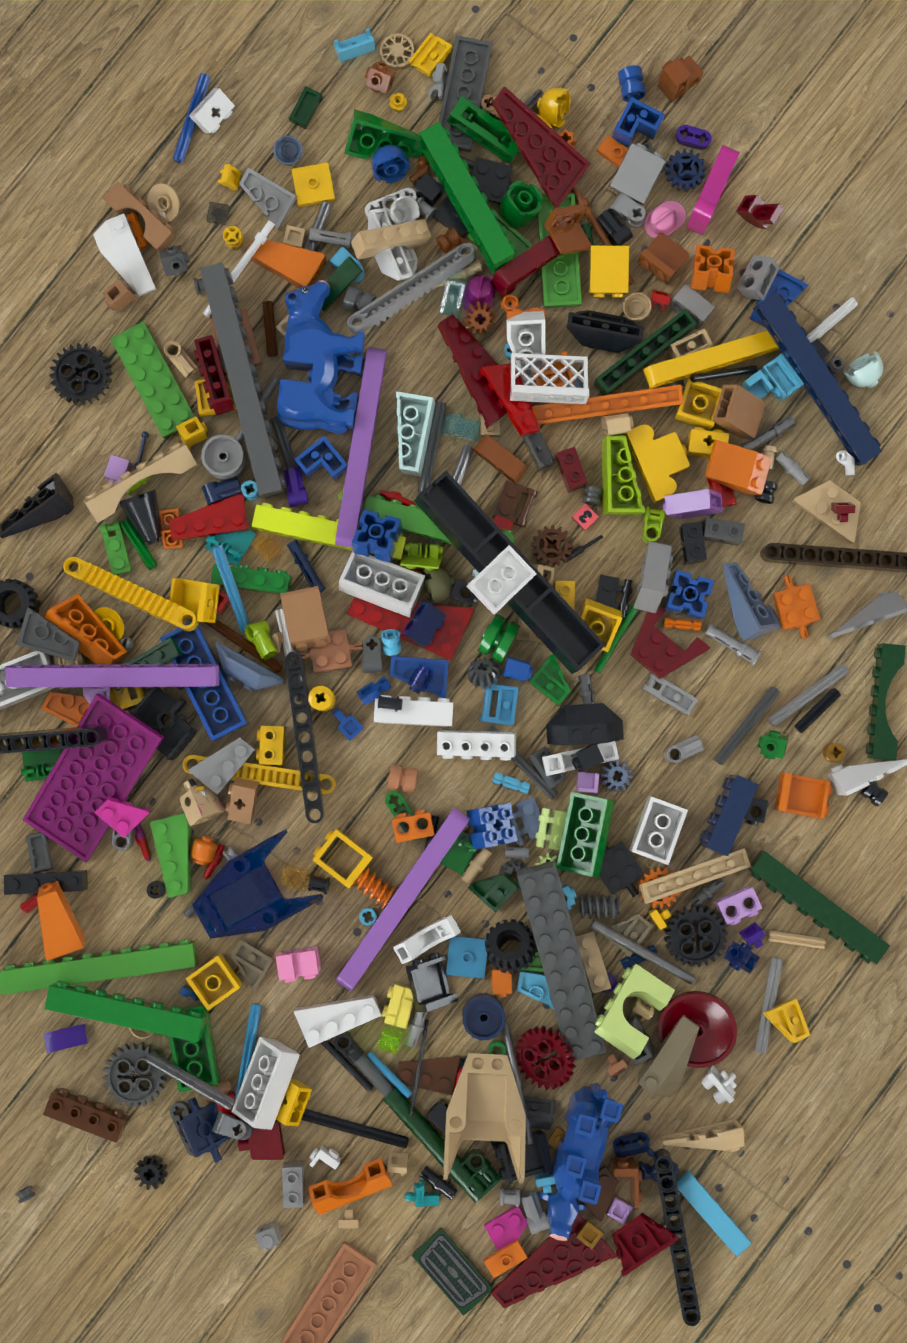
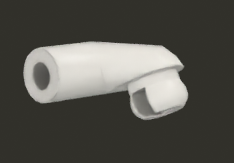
[836,450,855,477]

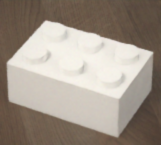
[629,796,688,865]

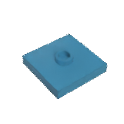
[446,936,487,979]

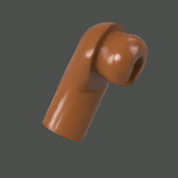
[409,156,429,185]

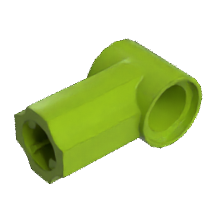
[245,621,278,660]

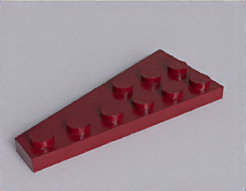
[492,87,591,209]
[491,1212,618,1308]

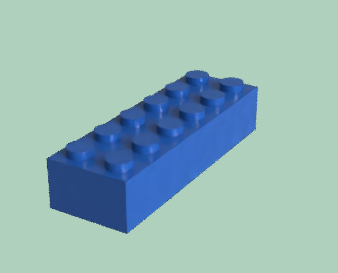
[160,621,249,741]

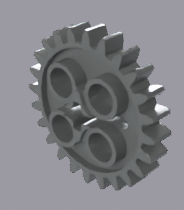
[103,1042,167,1108]

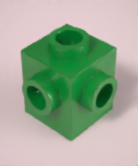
[758,730,789,759]

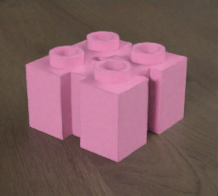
[276,946,322,983]

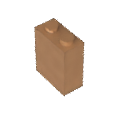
[712,385,766,438]

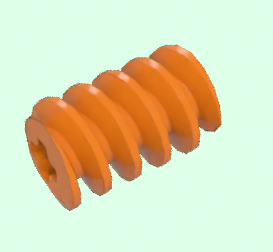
[352,868,395,909]

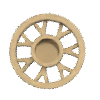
[380,33,415,69]

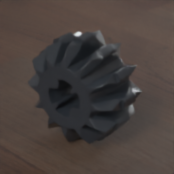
[134,1155,168,1190]

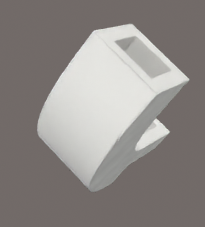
[393,915,461,964]

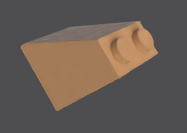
[280,586,331,651]

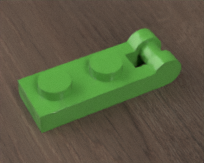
[100,520,132,575]

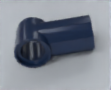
[202,476,242,506]

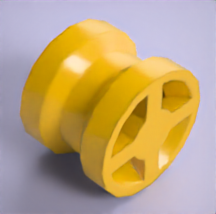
[223,226,244,249]

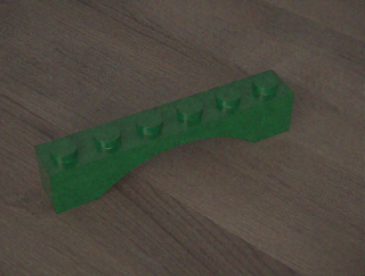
[865,643,906,761]

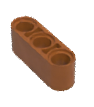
[473,434,528,483]

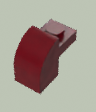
[736,195,783,229]

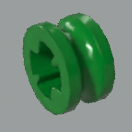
[488,1040,506,1055]

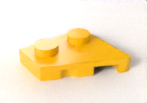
[763,998,811,1043]

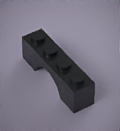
[4,870,88,895]

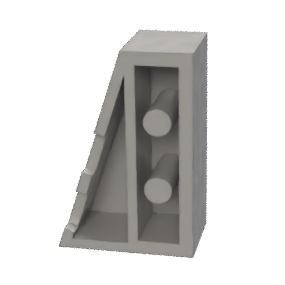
[633,541,673,613]

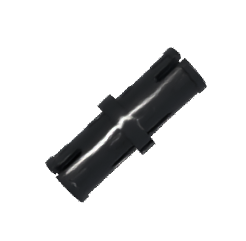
[419,1166,458,1200]

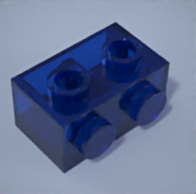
[401,602,446,647]

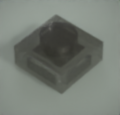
[206,201,229,225]

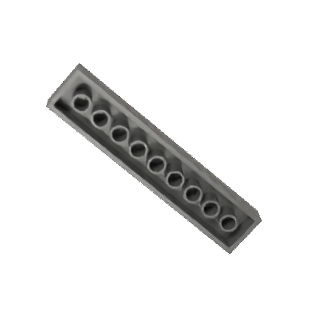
[517,861,607,1060]

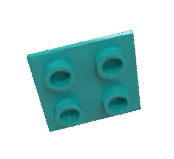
[204,530,257,567]

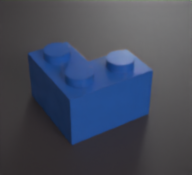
[612,97,665,147]
[294,436,348,481]

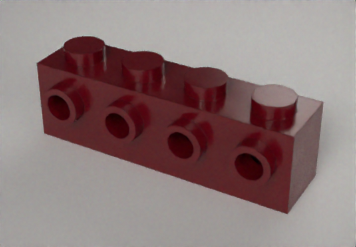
[193,335,235,415]

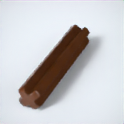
[262,301,278,357]

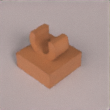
[607,1054,628,1078]

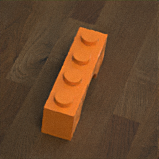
[308,1158,393,1215]

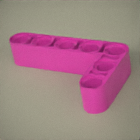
[686,145,740,235]

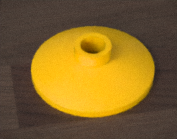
[94,607,124,641]

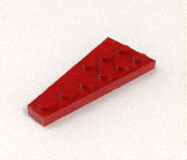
[347,597,474,661]

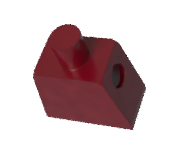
[238,1120,285,1160]

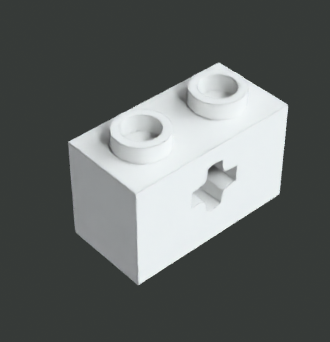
[189,88,235,133]

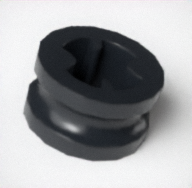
[147,881,166,899]

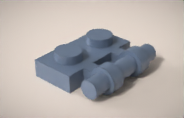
[510,797,548,845]

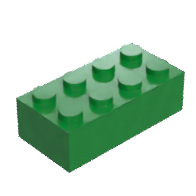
[556,792,615,877]
[168,1003,221,1092]

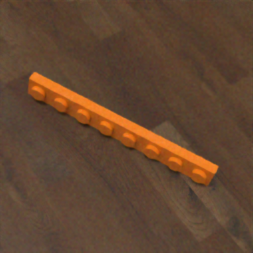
[532,384,684,425]

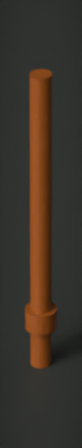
[571,186,634,286]

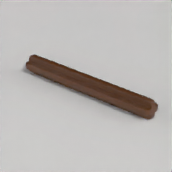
[204,619,284,673]

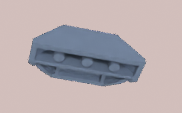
[215,642,286,692]

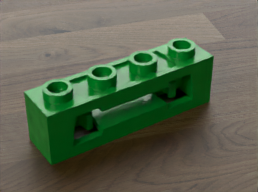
[446,96,519,164]

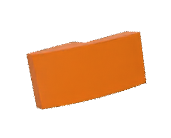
[159,507,183,550]

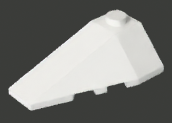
[506,311,546,385]

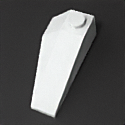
[93,214,156,296]
[827,759,907,796]

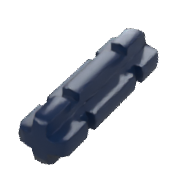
[620,945,658,969]

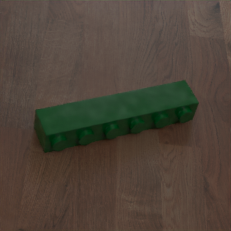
[594,309,697,395]

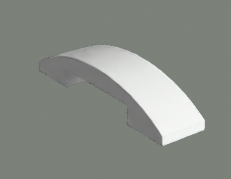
[542,741,619,776]

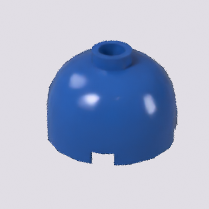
[371,145,410,183]

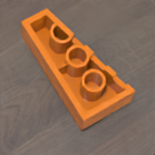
[44,594,127,664]

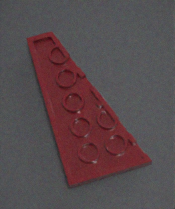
[437,313,508,429]

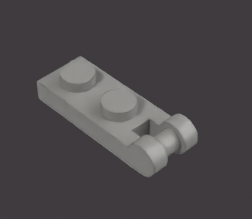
[642,673,698,716]

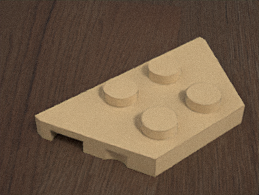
[792,480,861,544]

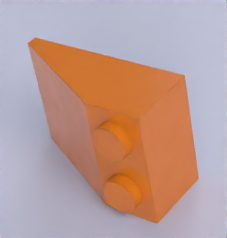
[705,440,772,495]

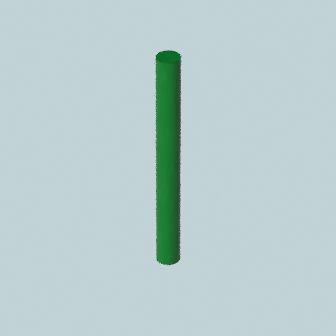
[594,605,638,673]

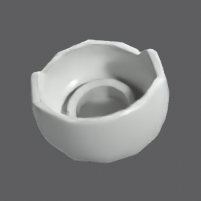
[389,196,420,224]

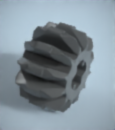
[467,657,500,690]

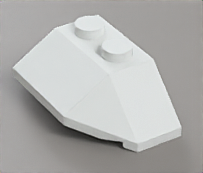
[368,208,418,281]

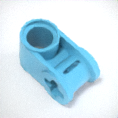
[329,247,365,283]

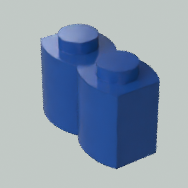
[502,656,533,682]

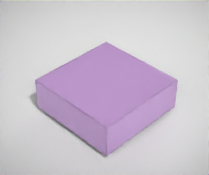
[606,1195,633,1224]

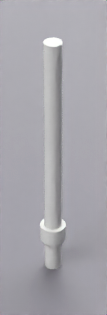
[203,220,275,318]

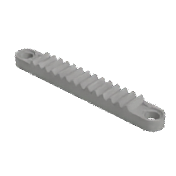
[347,243,477,334]

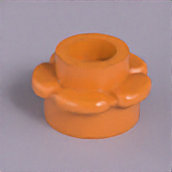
[501,295,519,313]

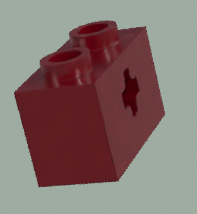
[555,447,588,493]

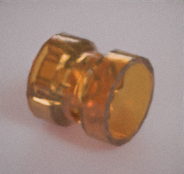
[436,227,462,254]

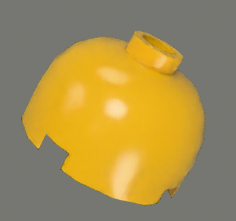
[537,87,571,128]

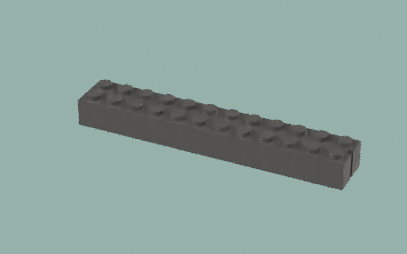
[200,263,287,499]

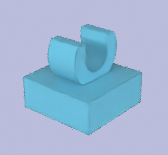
[535,1172,555,1194]

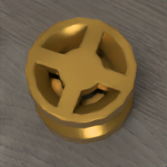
[823,743,845,762]

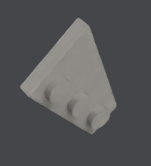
[188,737,255,795]

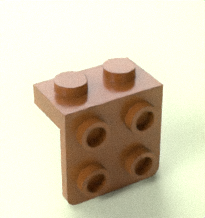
[544,204,591,255]
[638,233,689,284]
[610,1155,642,1208]

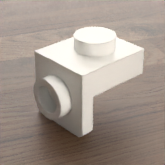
[309,1145,341,1169]

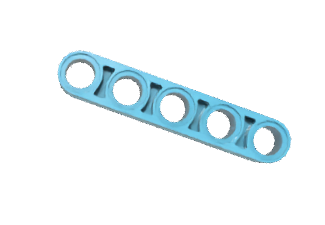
[676,1169,752,1257]

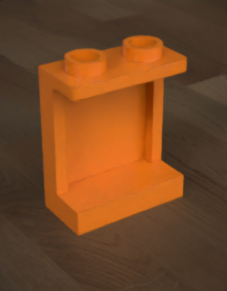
[774,772,832,819]

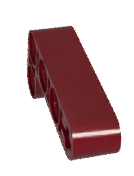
[491,235,561,298]

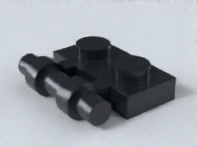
[595,574,633,618]

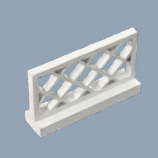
[510,353,589,404]

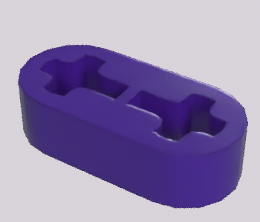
[675,125,712,150]

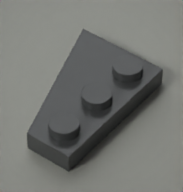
[17,607,81,661]

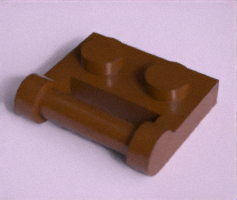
[493,480,538,528]

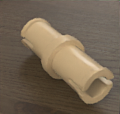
[460,848,492,885]

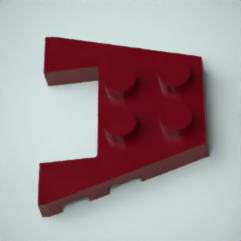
[630,605,710,680]

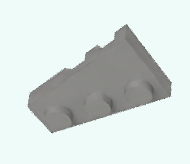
[239,167,297,230]

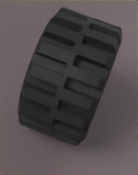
[0,579,40,629]
[485,919,536,974]

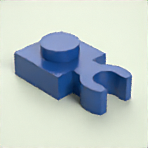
[356,676,391,706]

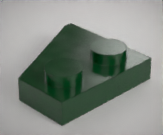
[468,872,520,913]

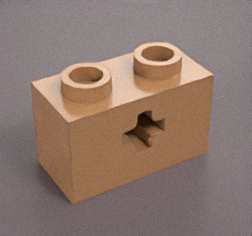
[226,777,259,824]

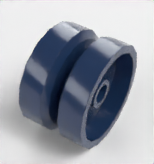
[462,993,505,1040]

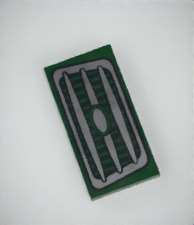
[412,1227,493,1316]

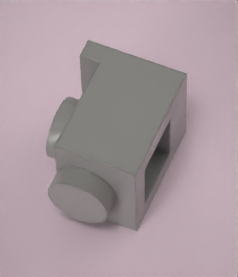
[255,1221,283,1250]

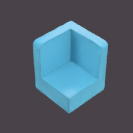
[741,370,774,399]

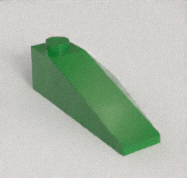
[344,109,423,159]

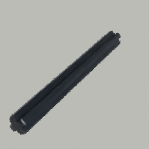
[301,1109,409,1149]

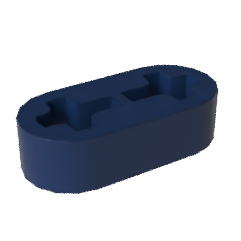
[613,1132,650,1157]

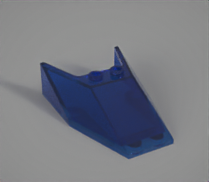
[192,829,323,939]

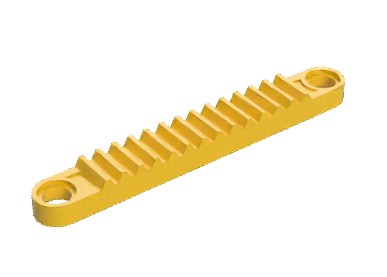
[63,557,199,631]
[183,755,336,794]

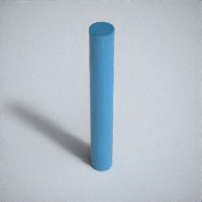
[366,1051,413,1099]

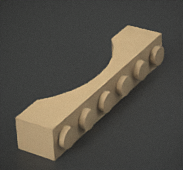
[83,442,197,523]

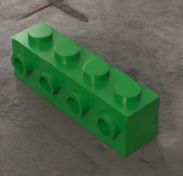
[211,563,292,595]

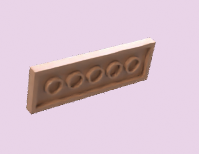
[280,1241,377,1343]

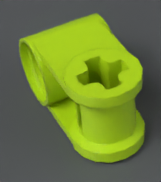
[641,506,665,544]

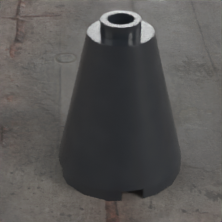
[119,490,162,545]

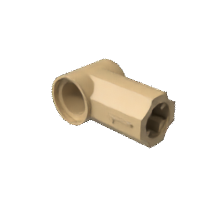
[164,341,198,379]

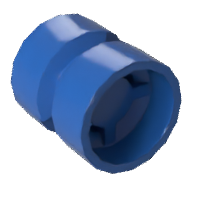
[618,65,646,102]

